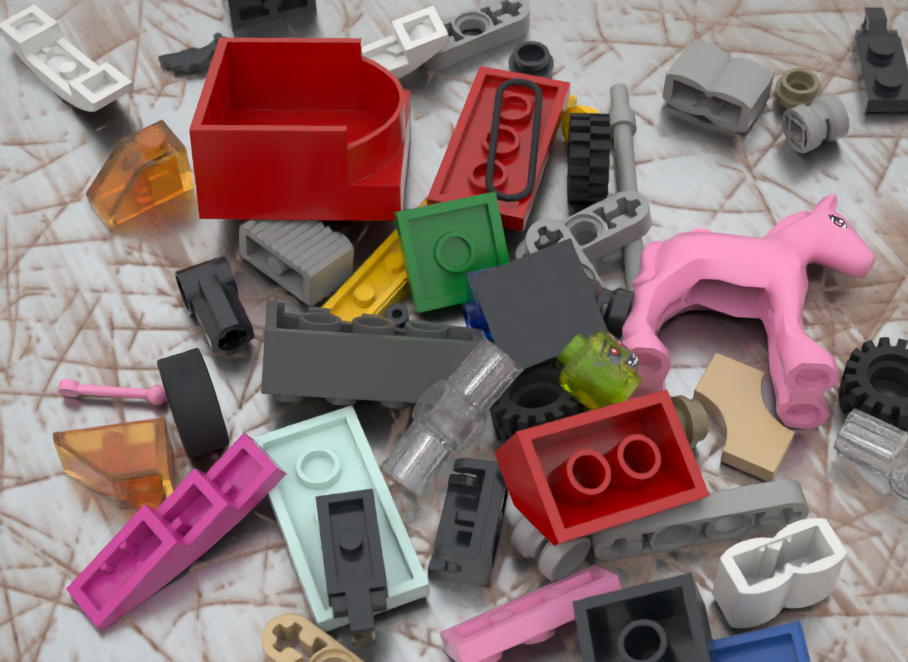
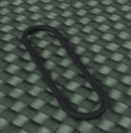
[485,78,543,202]

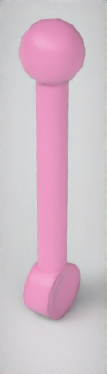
[58,379,167,406]

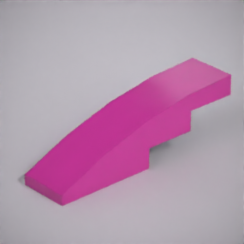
[66,433,287,630]

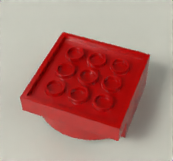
[189,38,411,221]

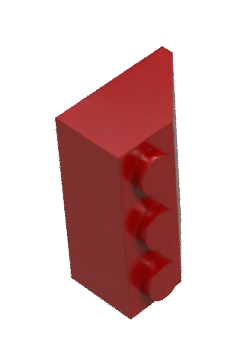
[494,389,710,547]

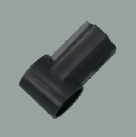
[175,255,255,356]

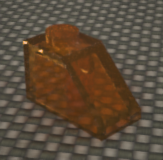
[85,119,194,229]
[53,417,176,510]

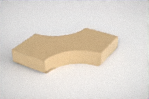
[693,352,795,482]

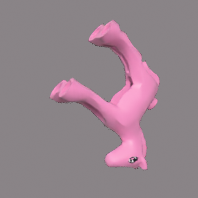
[613,193,875,430]

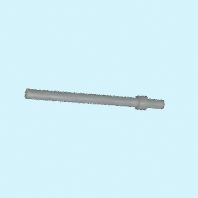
[608,83,644,312]

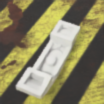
[0,4,134,112]
[362,5,450,79]

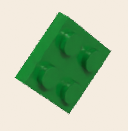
[393,192,510,313]

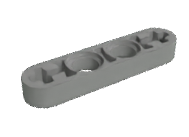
[589,479,810,561]

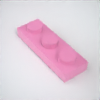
[439,564,622,662]

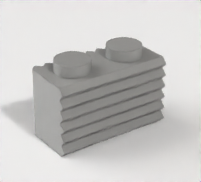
[239,220,354,307]

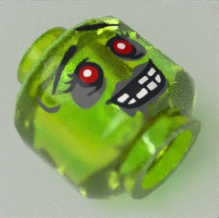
[557,330,643,411]

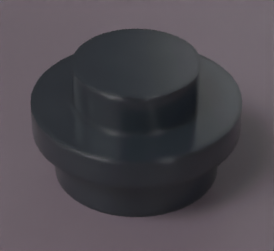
[509,41,554,78]

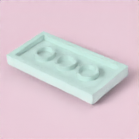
[253,405,430,632]

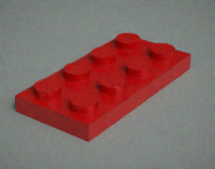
[427,66,570,232]

